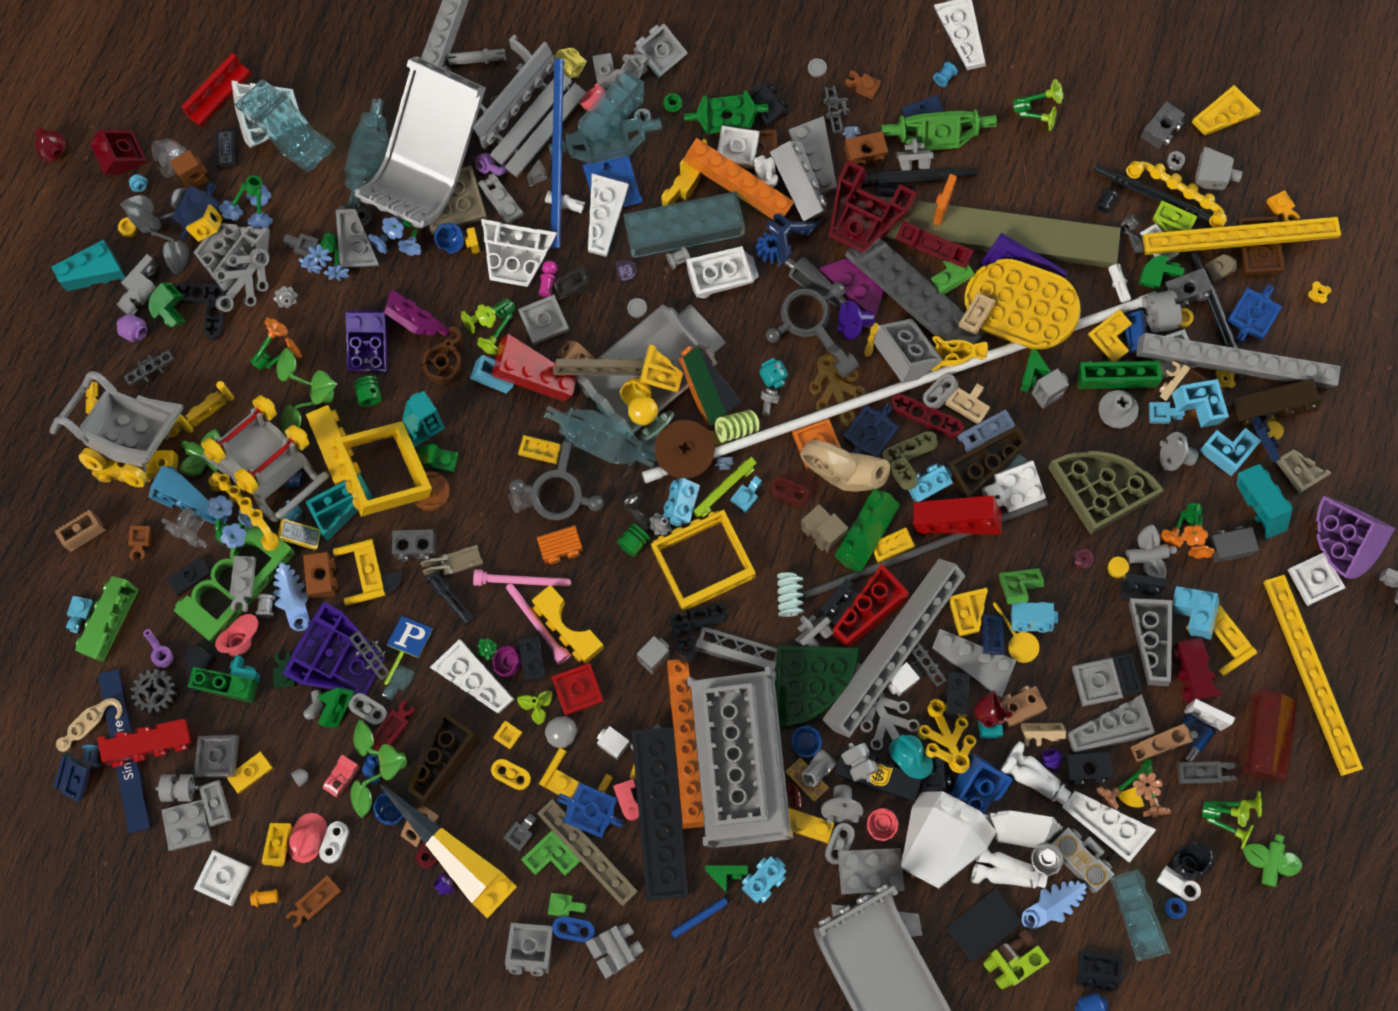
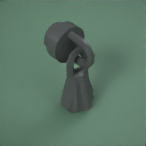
[1118,214,1144,253]

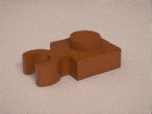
[845,71,881,100]
[128,526,152,561]

